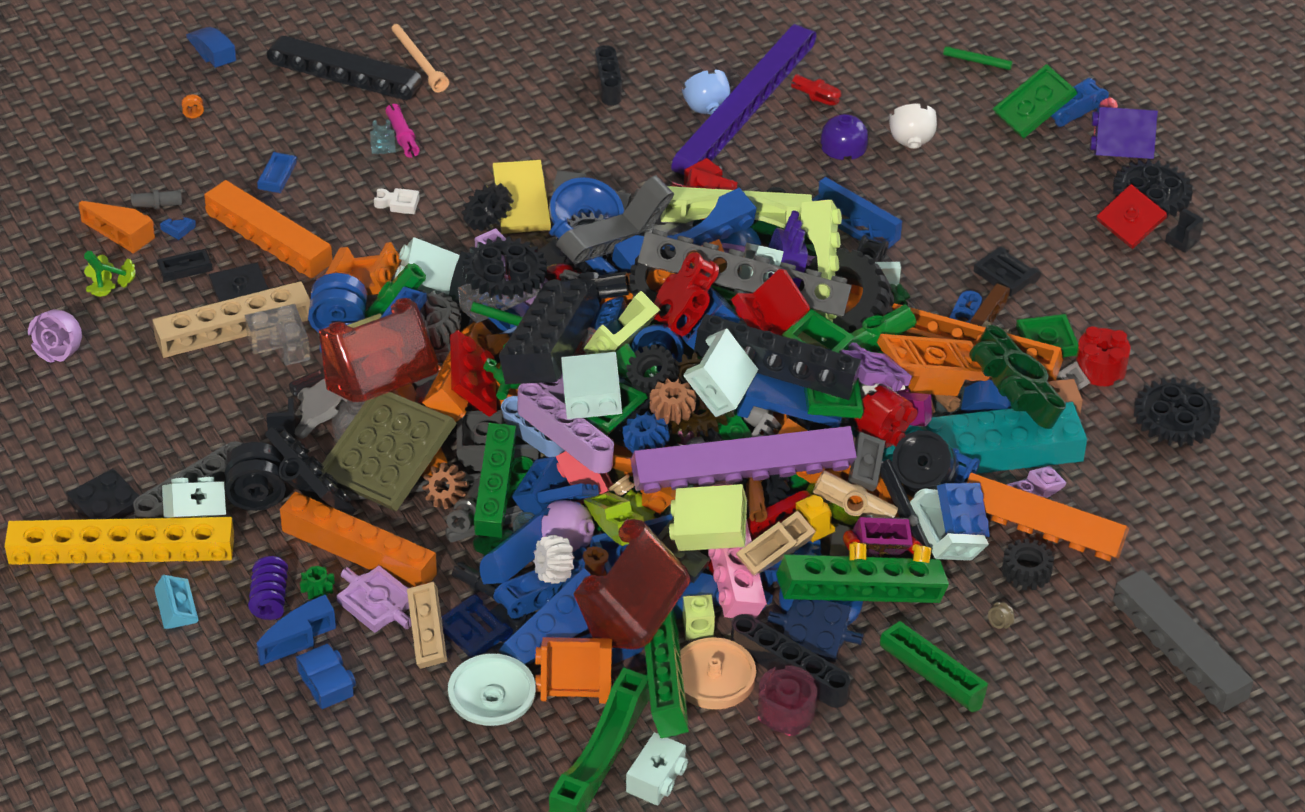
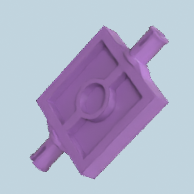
[840,342,912,391]

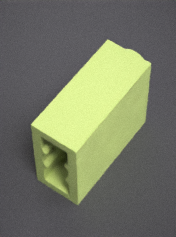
[669,484,747,551]

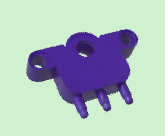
[768,210,808,289]

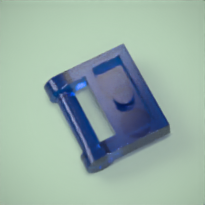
[441,595,513,658]

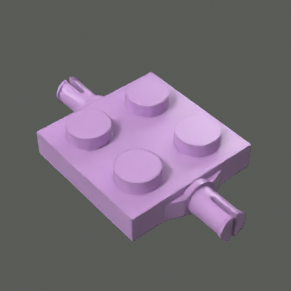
[337,566,412,633]

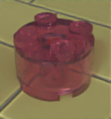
[757,665,817,736]

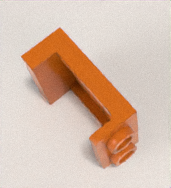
[325,242,401,295]
[535,637,612,704]

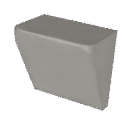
[1056,361,1090,390]

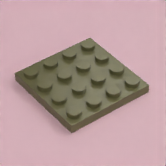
[322,386,457,512]

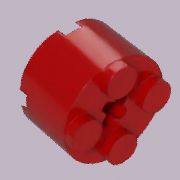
[1075,326,1131,386]
[854,385,918,448]

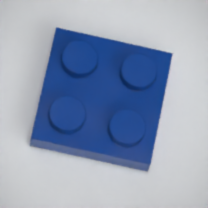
[937,483,990,538]

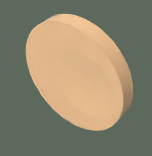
[680,637,756,709]

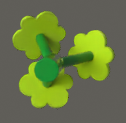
[84,251,136,297]

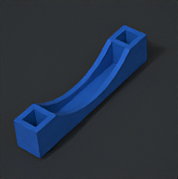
[612,188,757,274]

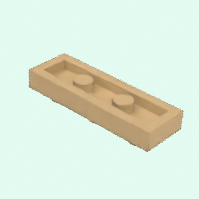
[407,582,447,669]

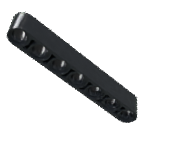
[266,36,422,100]

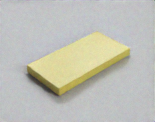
[493,160,551,234]

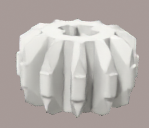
[533,535,575,584]

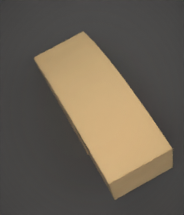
[736,511,816,576]

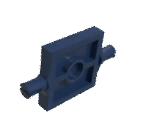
[767,599,864,662]

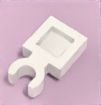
[374,188,420,214]

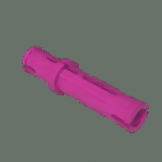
[385,104,420,158]

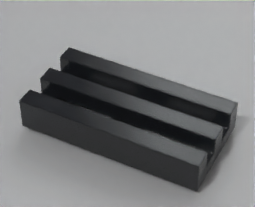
[157,248,213,282]

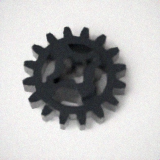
[461,182,514,232]

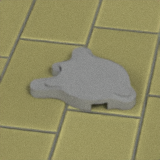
[295,375,357,439]

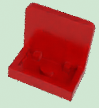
[731,269,810,336]

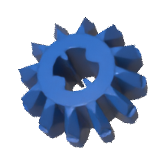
[622,411,670,453]

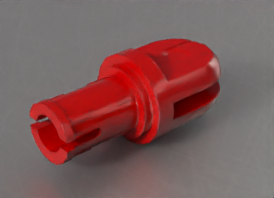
[791,74,841,106]

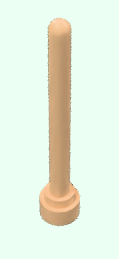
[392,24,449,92]

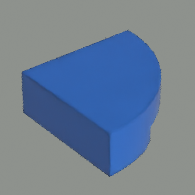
[160,217,196,240]

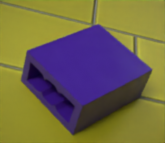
[1090,107,1158,159]

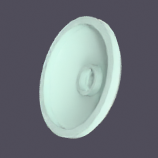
[448,654,536,726]

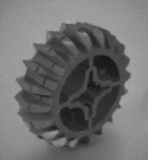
[393,290,461,351]

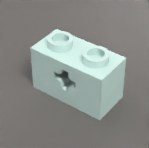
[162,477,226,518]
[626,732,688,806]

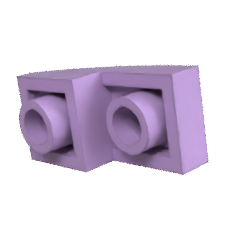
[1006,466,1066,498]

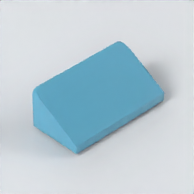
[155,575,198,629]

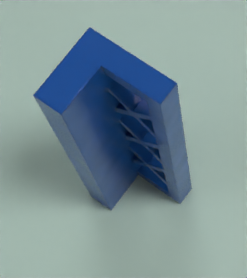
[812,177,902,249]

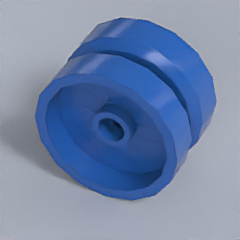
[308,273,367,334]

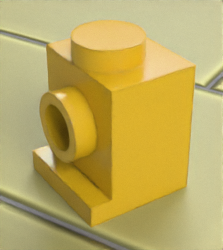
[796,494,835,542]

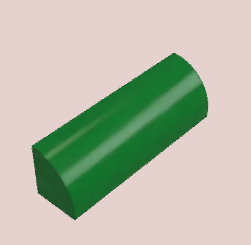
[880,621,988,712]

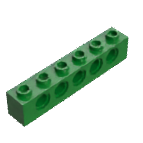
[776,555,949,603]
[640,593,689,739]

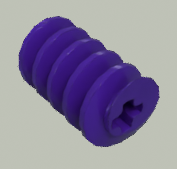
[248,556,288,620]

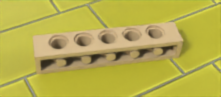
[152,281,310,358]

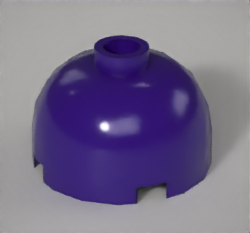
[820,114,868,160]

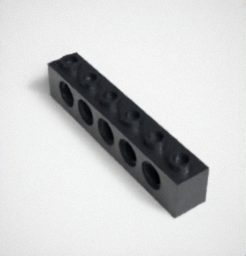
[693,314,861,400]

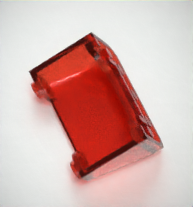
[319,298,439,402]
[573,519,691,649]

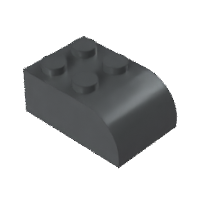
[457,410,538,472]

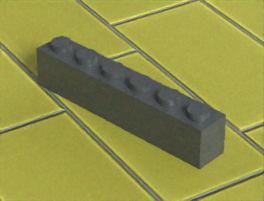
[1113,569,1253,713]

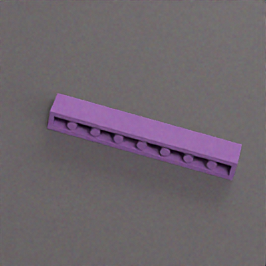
[630,426,857,493]

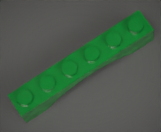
[549,667,650,812]

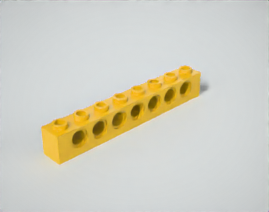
[5,517,234,565]

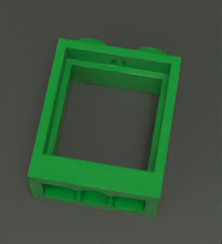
[782,308,855,353]

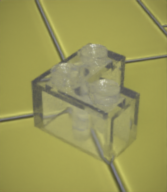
[245,304,310,366]

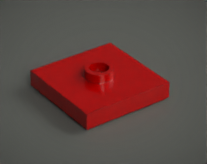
[1096,184,1167,250]

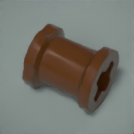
[583,547,608,584]

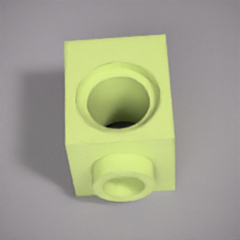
[682,595,715,640]

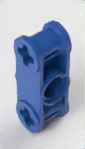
[1050,78,1109,127]

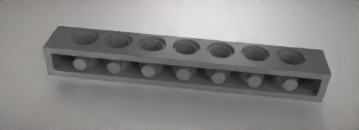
[637,229,852,317]

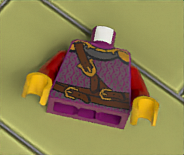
[843,517,931,563]

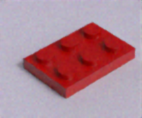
[450,330,497,417]

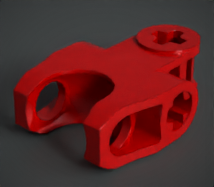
[654,252,719,337]

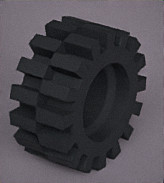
[626,345,680,398]
[1002,539,1054,591]

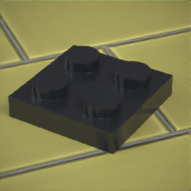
[66,468,139,520]

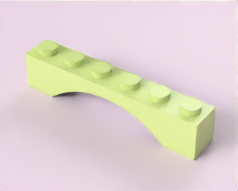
[660,186,812,230]
[798,200,842,349]

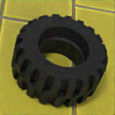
[799,249,894,333]

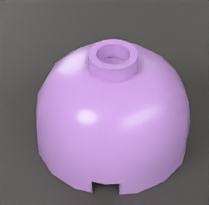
[28,309,82,363]
[542,500,594,552]

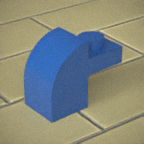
[961,380,1012,413]

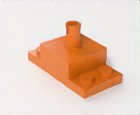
[877,334,989,396]

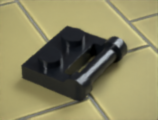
[973,246,1041,296]

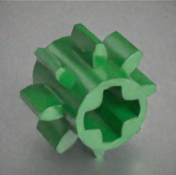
[300,566,335,600]

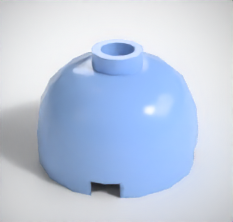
[682,70,730,115]

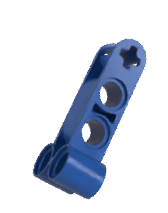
[493,546,602,619]

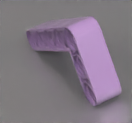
[517,372,614,473]

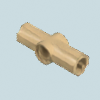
[813,470,898,518]

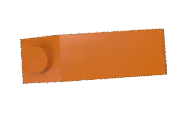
[78,201,155,254]

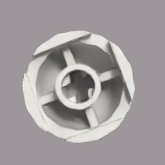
[889,104,937,149]

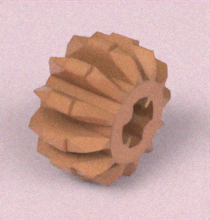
[650,378,696,425]
[422,463,470,509]

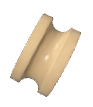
[608,474,635,497]

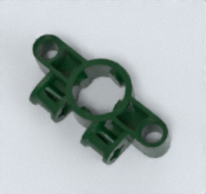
[969,325,1066,429]

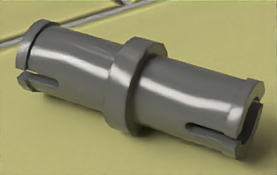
[130,190,182,209]

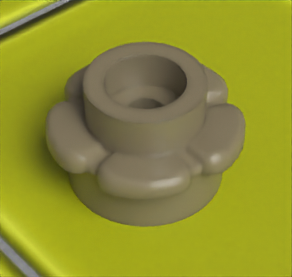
[988,602,1014,629]

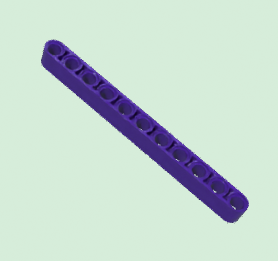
[671,24,817,176]

